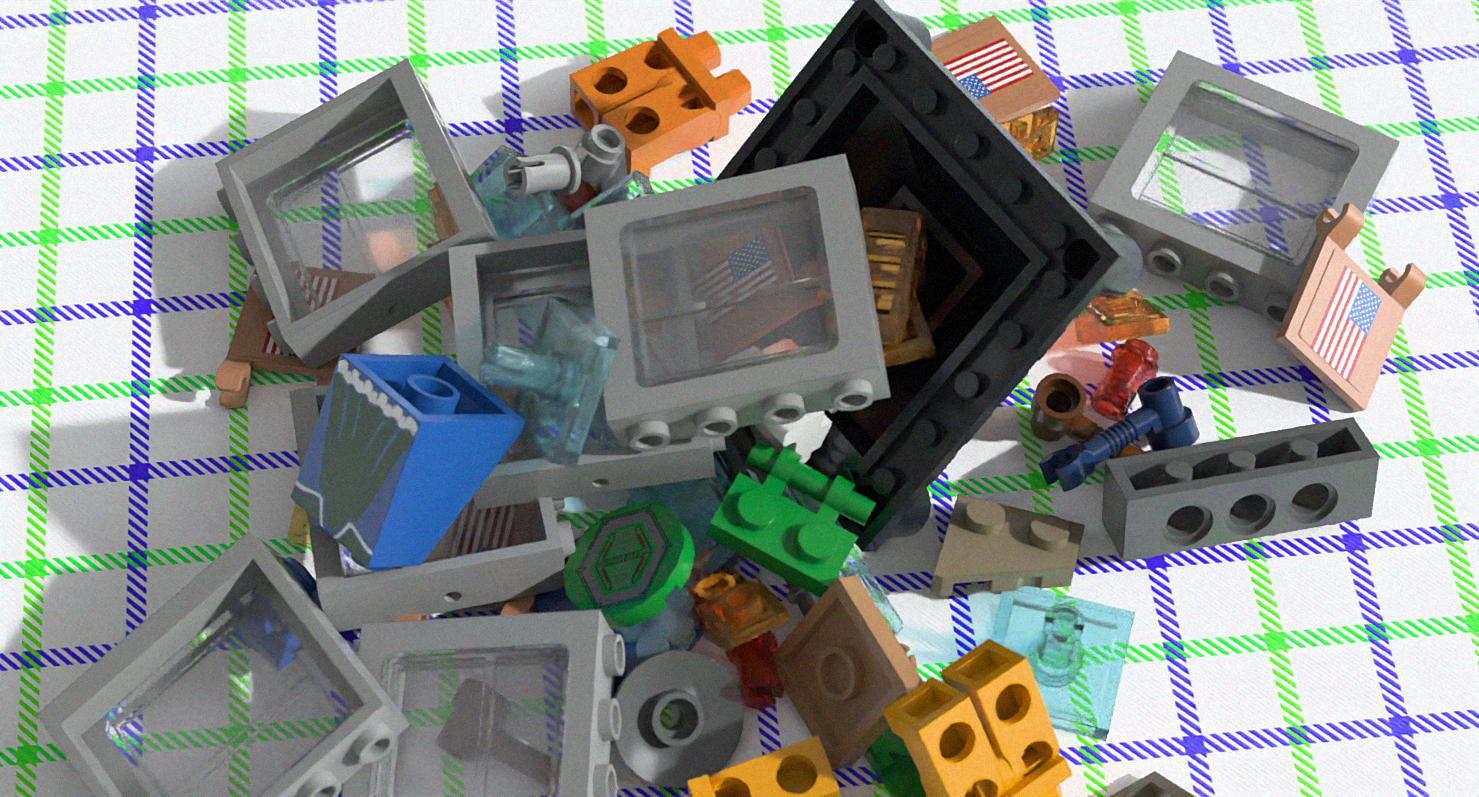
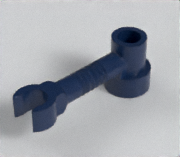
[1039,376,1200,492]

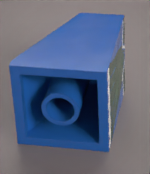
[290,354,526,572]

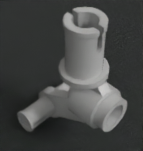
[503,124,632,205]

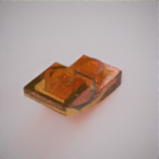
[686,566,790,650]

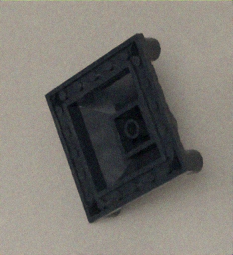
[651,0,1143,552]

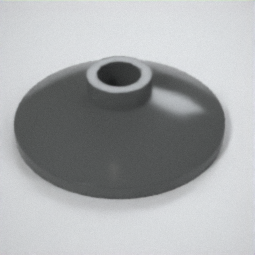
[613,650,744,788]

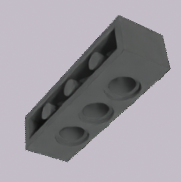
[1102,417,1380,562]

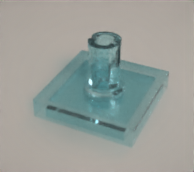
[479,295,621,468]
[990,586,1135,741]

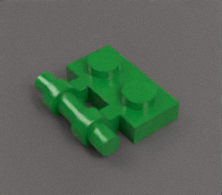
[705,440,876,598]

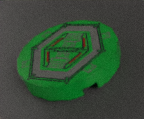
[564,502,695,629]

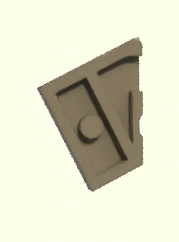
[930,493,1085,596]

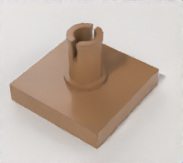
[767,575,924,770]

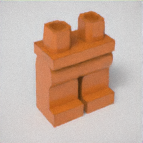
[569,27,752,188]

